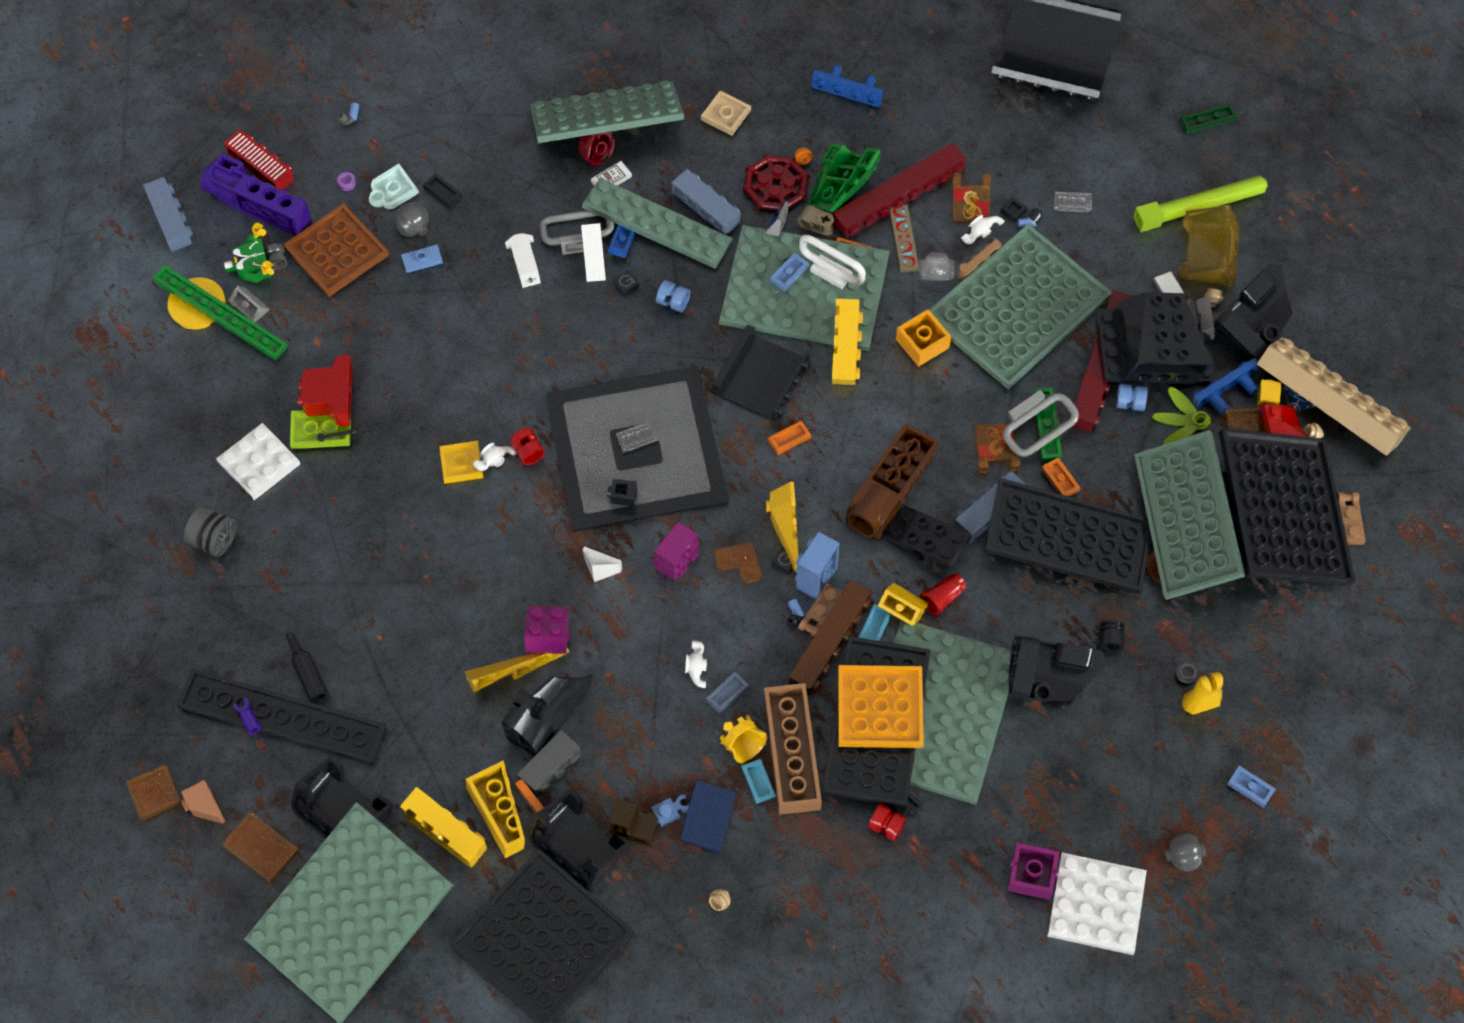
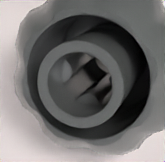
[395,203,429,237]
[1164,831,1206,872]

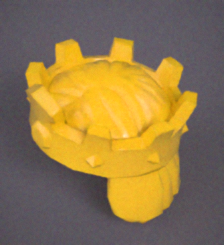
[720,715,768,763]

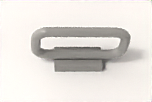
[539,210,614,255]
[1003,390,1079,457]

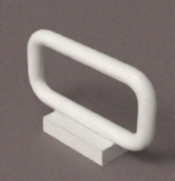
[799,235,866,289]

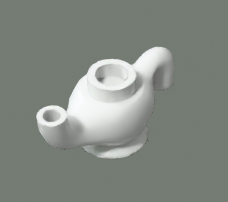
[961,215,1005,244]
[473,443,517,471]
[685,641,707,688]

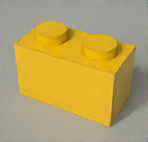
[878,583,929,626]

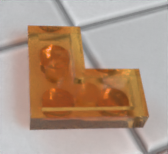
[713,541,763,584]

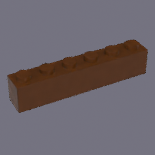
[788,579,873,696]

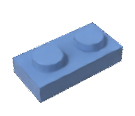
[770,253,809,292]
[1227,766,1276,808]

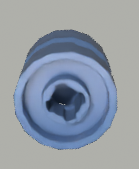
[656,280,691,312]
[1116,383,1148,412]

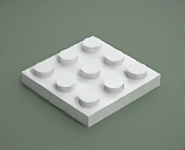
[216,423,300,500]

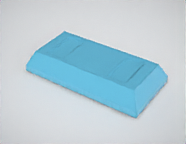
[858,604,892,641]
[741,759,776,804]

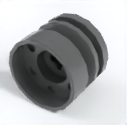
[184,505,237,557]

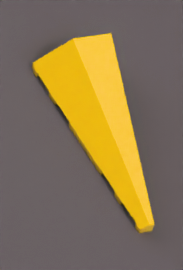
[464,648,569,692]

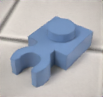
[651,795,689,827]

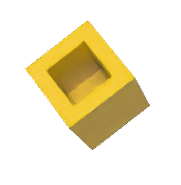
[1256,379,1281,409]

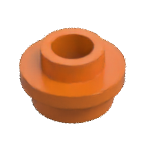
[795,147,813,165]

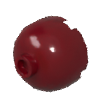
[578,132,615,166]

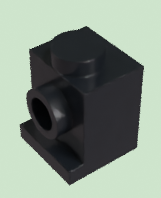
[607,479,637,508]

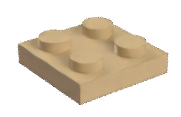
[701,91,751,136]

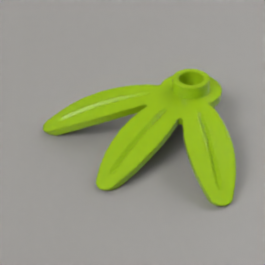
[1152,387,1211,445]

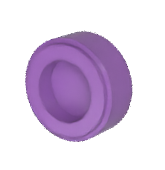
[337,172,356,191]

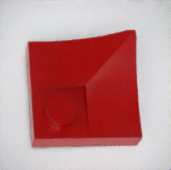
[1259,404,1308,437]

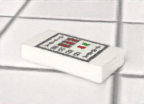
[591,161,632,186]

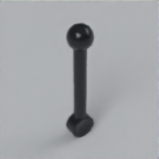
[317,427,358,442]

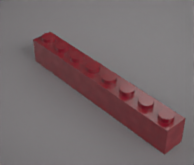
[833,143,966,238]
[1072,290,1133,432]

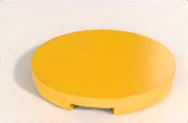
[167,277,226,330]

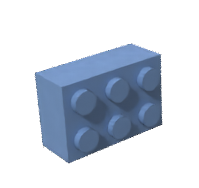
[795,532,840,599]

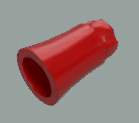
[920,573,967,616]

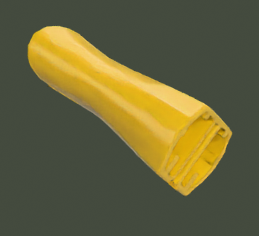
[1182,672,1223,715]

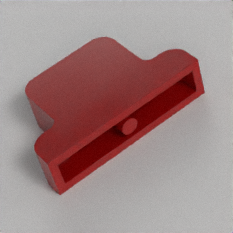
[298,355,353,426]

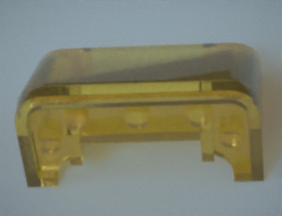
[1179,205,1240,286]

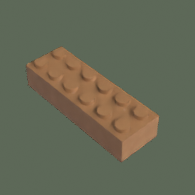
[764,683,822,815]

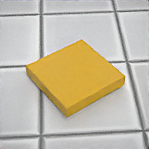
[439,440,484,484]

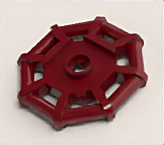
[742,154,810,210]

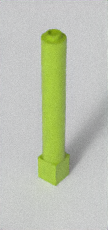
[1133,175,1268,233]

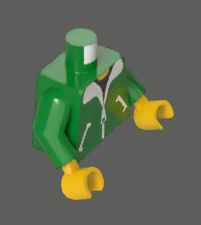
[224,223,274,283]

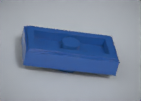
[608,225,636,258]

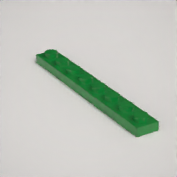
[153,265,288,361]

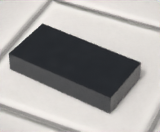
[423,173,463,208]

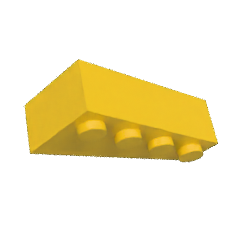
[832,299,863,385]
[466,760,525,858]
[400,787,487,868]

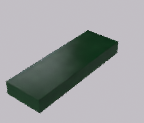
[1179,103,1238,135]

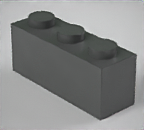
[517,730,580,797]

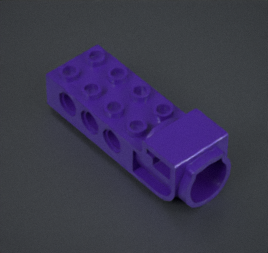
[200,153,313,236]

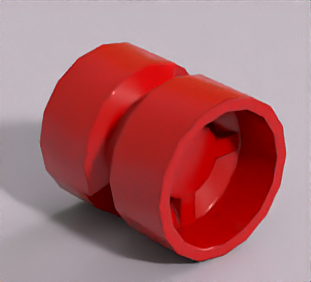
[510,428,545,465]
[868,803,907,842]

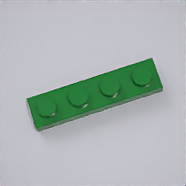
[1033,387,1062,462]

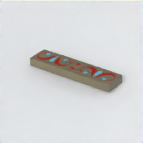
[889,205,919,273]

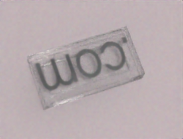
[1054,191,1092,212]
[616,420,660,453]

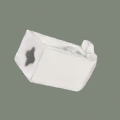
[505,233,541,288]

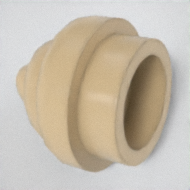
[1204,289,1224,309]
[1303,423,1324,438]
[709,889,730,911]

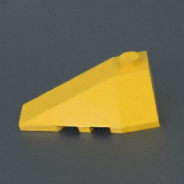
[766,482,798,572]

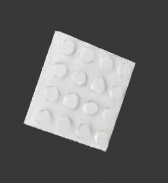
[1047,853,1147,955]

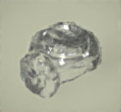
[918,252,955,281]

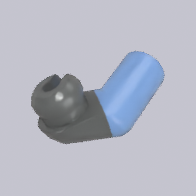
[338,103,360,125]

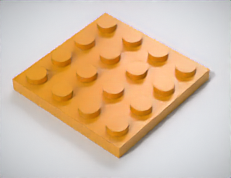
[838,665,924,748]

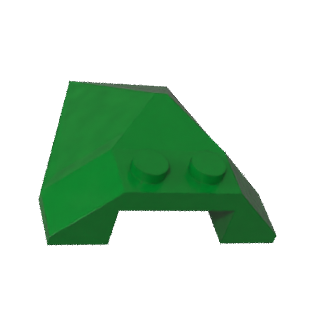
[808,143,881,212]

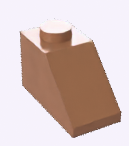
[181,780,226,824]

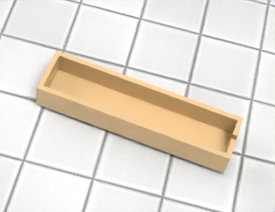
[1257,338,1411,456]

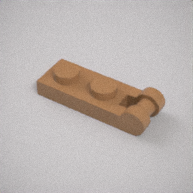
[958,239,1001,282]
[1337,491,1366,545]
[798,583,843,637]

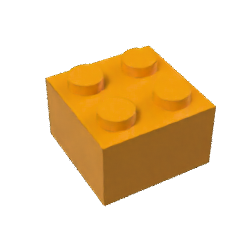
[896,309,951,367]

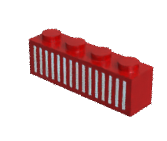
[224,130,294,190]

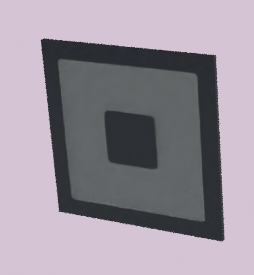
[546,366,729,532]

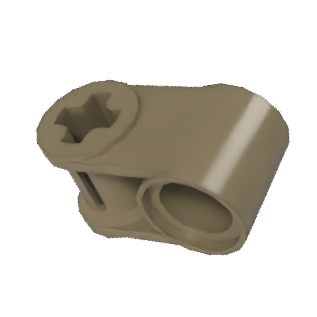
[797,205,834,236]

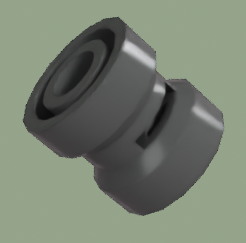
[265,244,287,270]

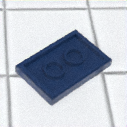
[679,780,736,853]

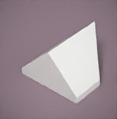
[583,547,622,582]

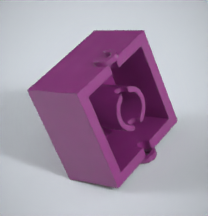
[652,522,699,581]
[524,606,570,654]
[1007,843,1059,900]

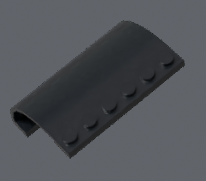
[991,0,1123,100]

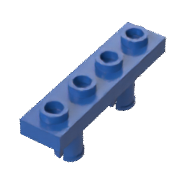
[811,65,884,108]
[1191,358,1260,415]

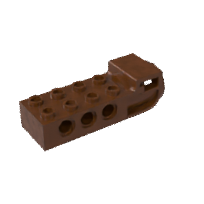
[845,423,939,540]

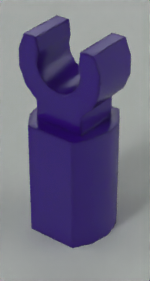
[233,697,262,735]

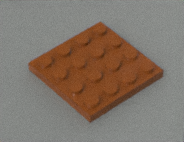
[283,203,389,297]

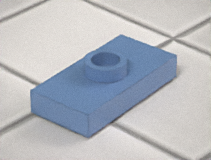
[401,245,443,273]

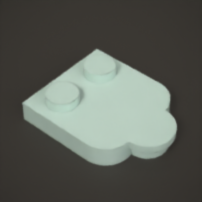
[369,164,419,209]

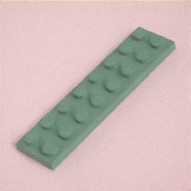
[582,178,733,269]

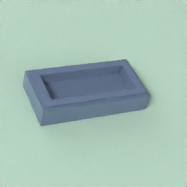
[705,671,749,714]

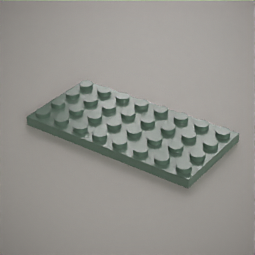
[530,81,684,143]
[1134,430,1245,600]

